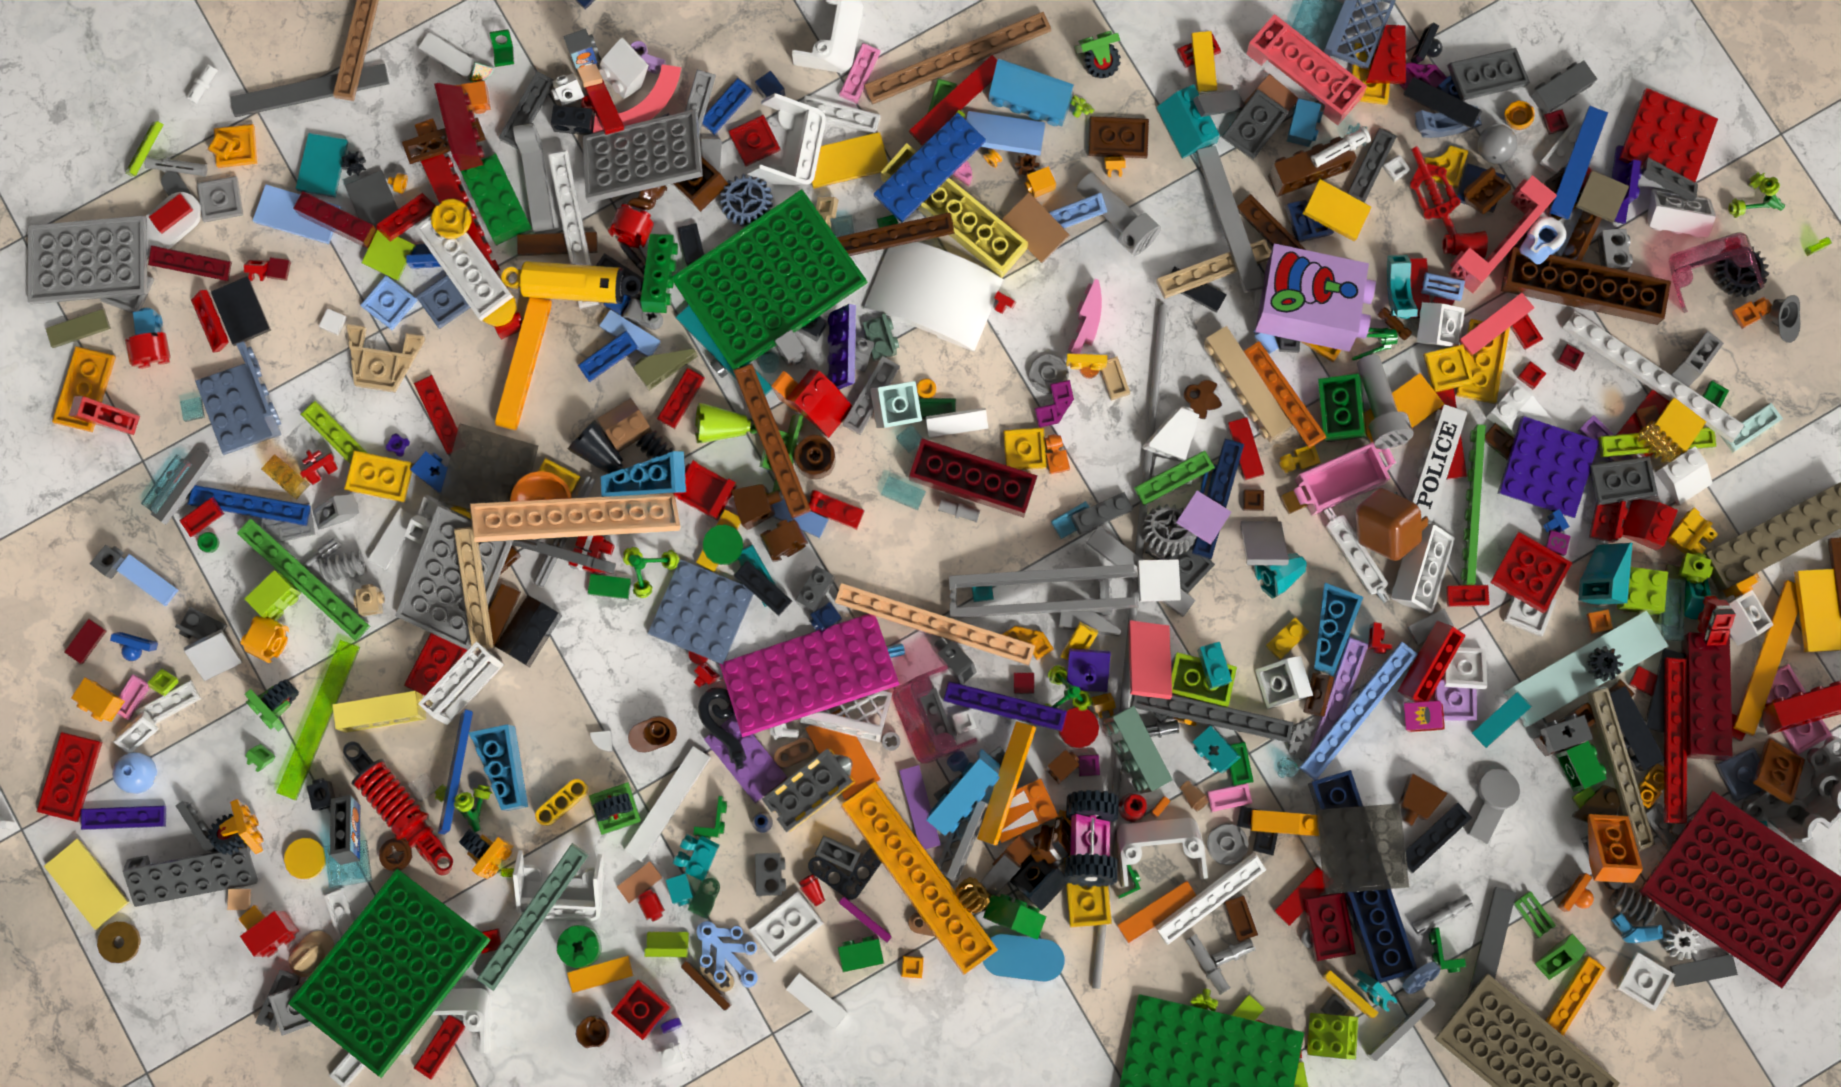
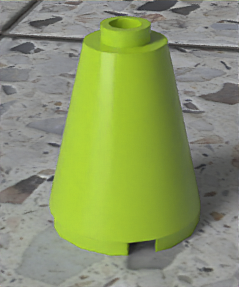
[695,403,751,443]

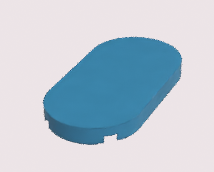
[983,934,1065,982]

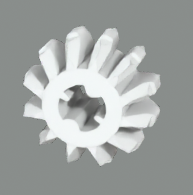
[1663,924,1700,960]

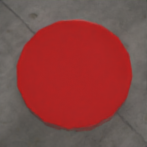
[1059,707,1099,749]

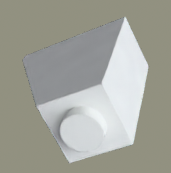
[1142,407,1199,462]

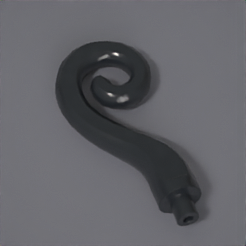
[698,687,746,769]

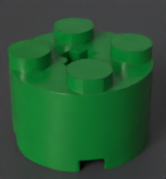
[557,925,602,968]

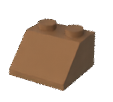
[597,398,652,453]

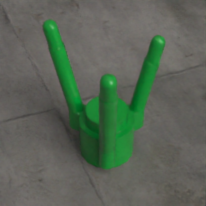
[1352,327,1398,361]

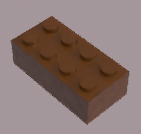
[1268,136,1357,197]

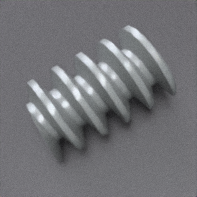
[318,550,365,583]

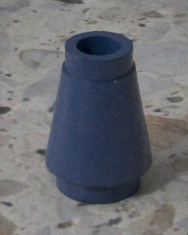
[752,812,773,833]

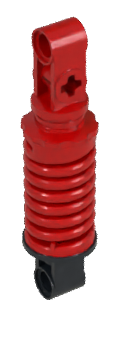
[343,742,453,876]

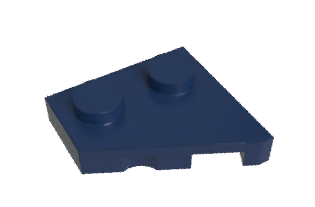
[1285,200,1334,243]

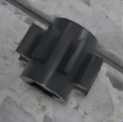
[341,151,366,176]

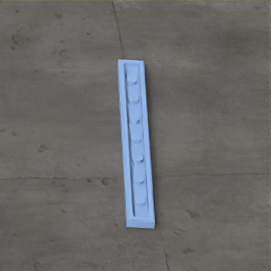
[1299,642,1418,781]

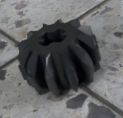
[1586,646,1624,682]

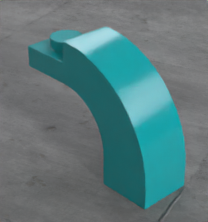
[1387,255,1418,319]

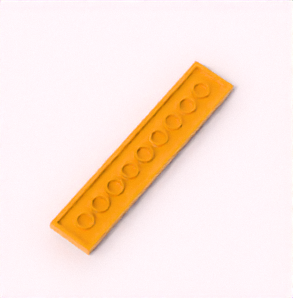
[841,782,998,975]

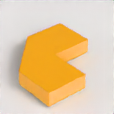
[1001,626,1054,660]

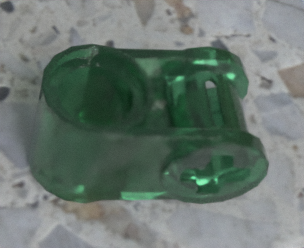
[688,878,720,919]

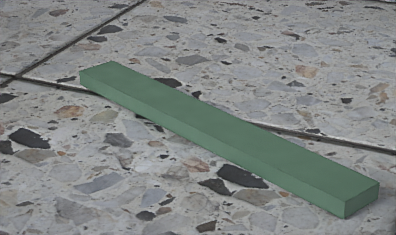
[477,843,589,991]

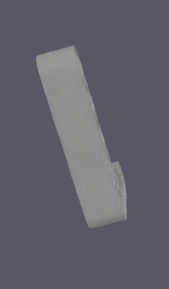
[513,123,554,232]

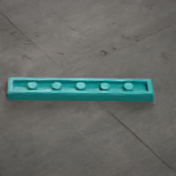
[676,306,772,396]

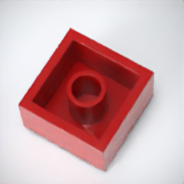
[240,911,299,958]
[611,980,673,1040]

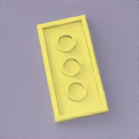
[44,839,129,930]

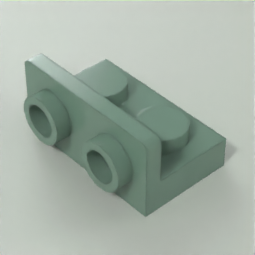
[863,313,900,361]

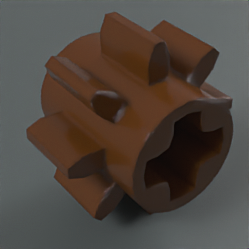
[1015,154,1040,177]

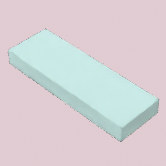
[1721,403,1783,452]

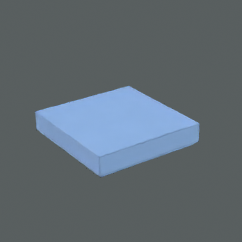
[360,275,418,330]

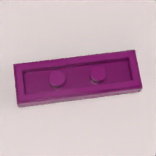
[839,897,892,943]

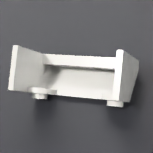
[792,0,863,73]
[746,93,826,186]
[1116,818,1208,887]
[513,850,604,921]
[400,988,491,1055]

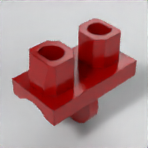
[300,449,338,485]

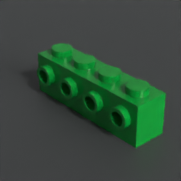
[641,233,678,313]

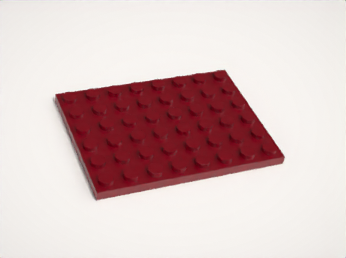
[1639,790,1841,989]

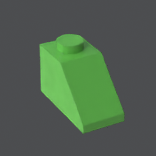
[1535,933,1586,980]

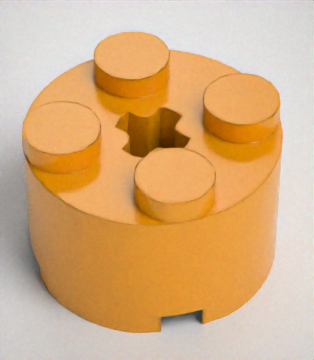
[240,616,289,663]

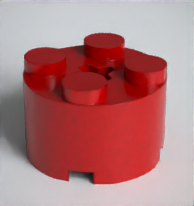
[608,204,654,248]
[125,332,171,369]

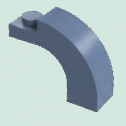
[1415,105,1482,138]

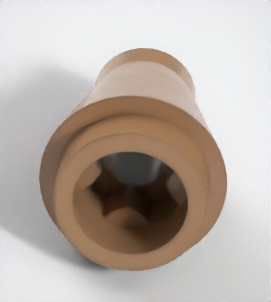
[1179,780,1209,812]

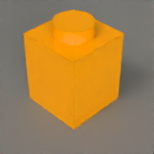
[1024,166,1056,198]

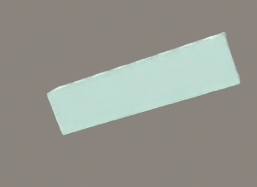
[1504,611,1668,727]

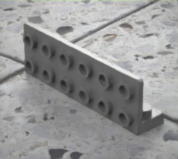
[122,843,258,907]

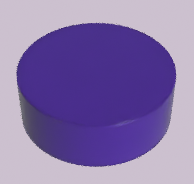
[660,1018,683,1034]

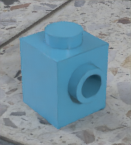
[133,308,163,336]

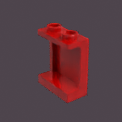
[674,460,737,521]

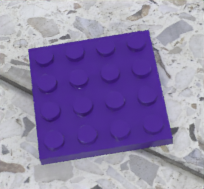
[1497,416,1599,518]

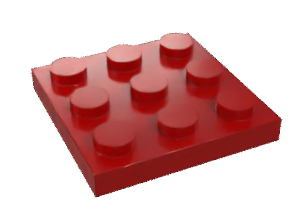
[1490,532,1573,614]

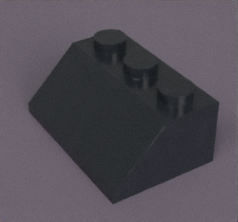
[495,595,562,668]

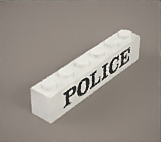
[1410,405,1468,524]

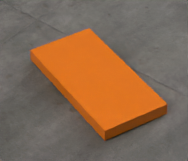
[805,708,881,800]

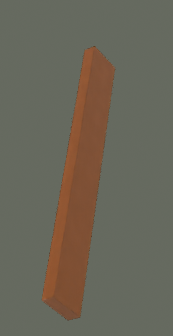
[733,364,811,519]

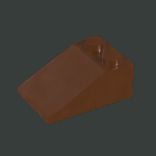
[672,156,729,212]

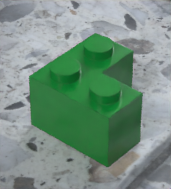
[983,894,1047,940]

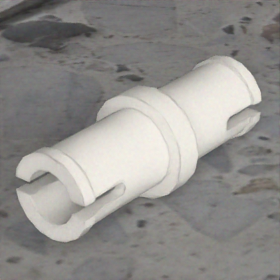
[186,64,217,104]

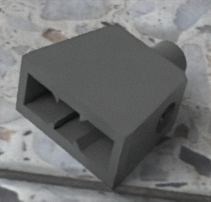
[934,637,977,685]

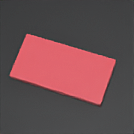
[1128,620,1172,699]

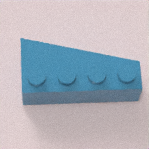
[601,451,686,497]
[1314,583,1363,676]
[469,724,528,811]
[926,749,1000,836]

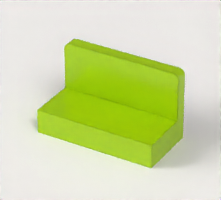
[644,932,689,957]

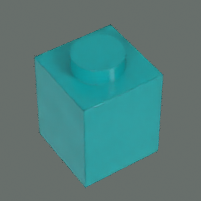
[666,873,694,907]

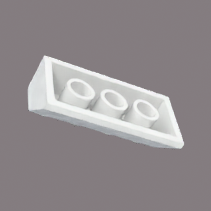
[1391,524,1455,614]

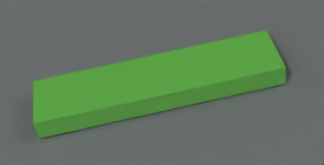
[1134,450,1215,506]

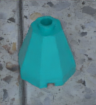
[1254,553,1307,599]

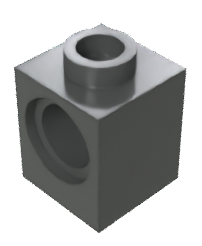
[90,545,125,579]

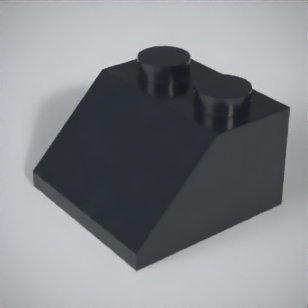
[1009,854,1068,911]

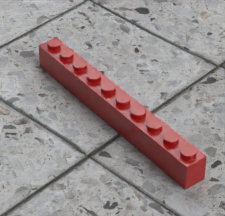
[421,154,523,340]

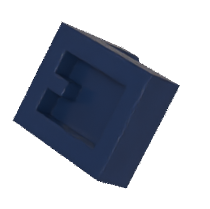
[809,602,842,632]

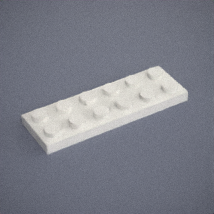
[414,216,513,320]

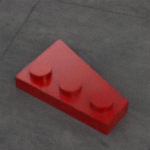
[1365,25,1406,84]

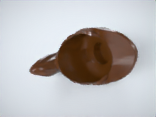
[627,185,667,210]

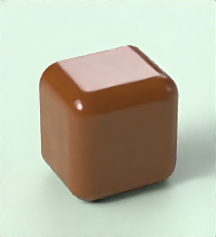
[1356,488,1428,561]

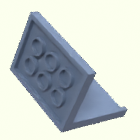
[195,341,282,455]

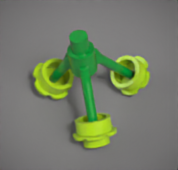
[1728,172,1785,218]
[623,547,679,598]
[1044,665,1092,711]
[434,784,493,832]

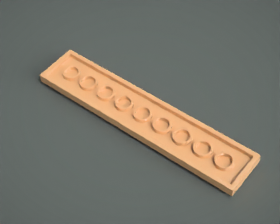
[470,493,680,542]

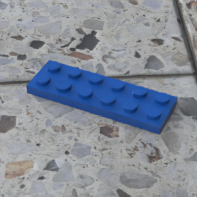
[874,113,986,223]

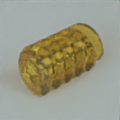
[1636,421,1683,465]

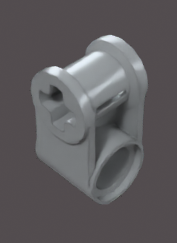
[623,298,663,330]

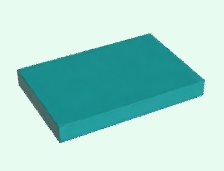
[295,133,349,198]

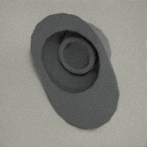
[1770,295,1801,343]

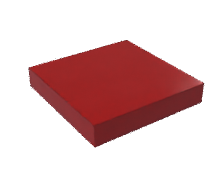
[728,114,781,167]

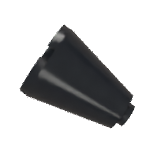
[567,420,624,474]

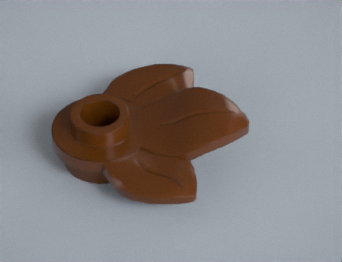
[1184,380,1222,419]

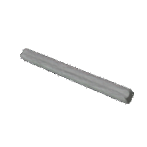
[534,476,595,587]

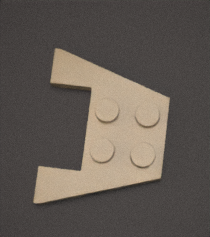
[347,324,425,393]

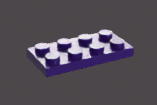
[827,304,856,390]

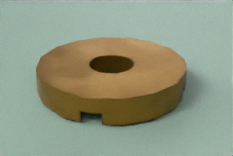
[97,921,141,963]

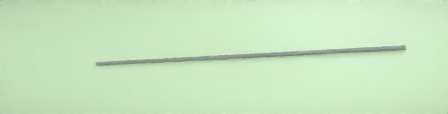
[1092,305,1167,989]

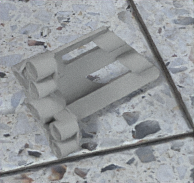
[1742,736,1841,843]

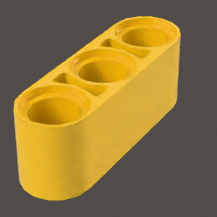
[535,779,588,826]

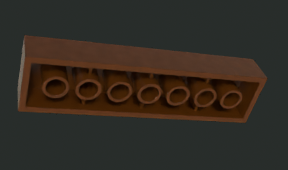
[1501,247,1671,325]

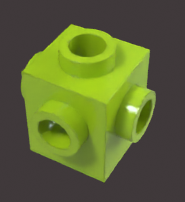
[1678,553,1713,584]

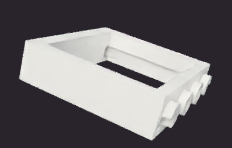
[418,641,504,725]

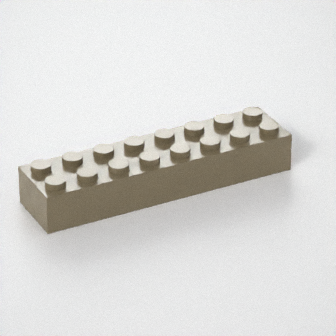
[1704,482,1841,592]

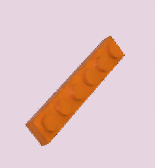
[1244,341,1326,448]

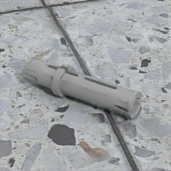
[145,156,208,177]
[1412,894,1473,936]
[1186,934,1231,995]

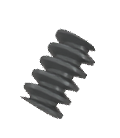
[1609,882,1658,926]

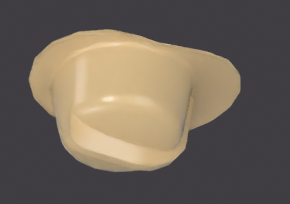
[289,931,334,977]

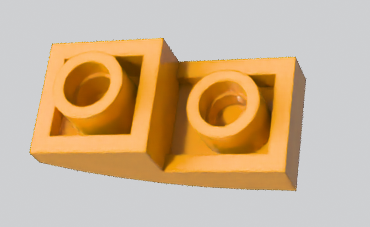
[1638,763,1664,809]

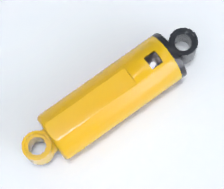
[501,261,643,304]

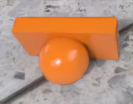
[1558,873,1594,912]

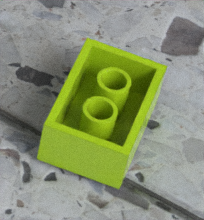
[1171,652,1237,707]

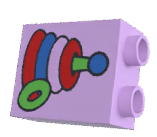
[1255,244,1376,352]

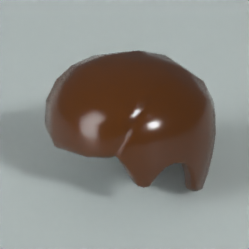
[575,1015,610,1049]

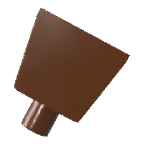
[731,484,783,530]
[1398,773,1448,826]

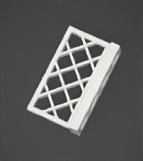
[800,691,892,742]

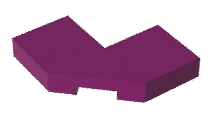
[1399,62,1447,90]
[1034,380,1074,428]

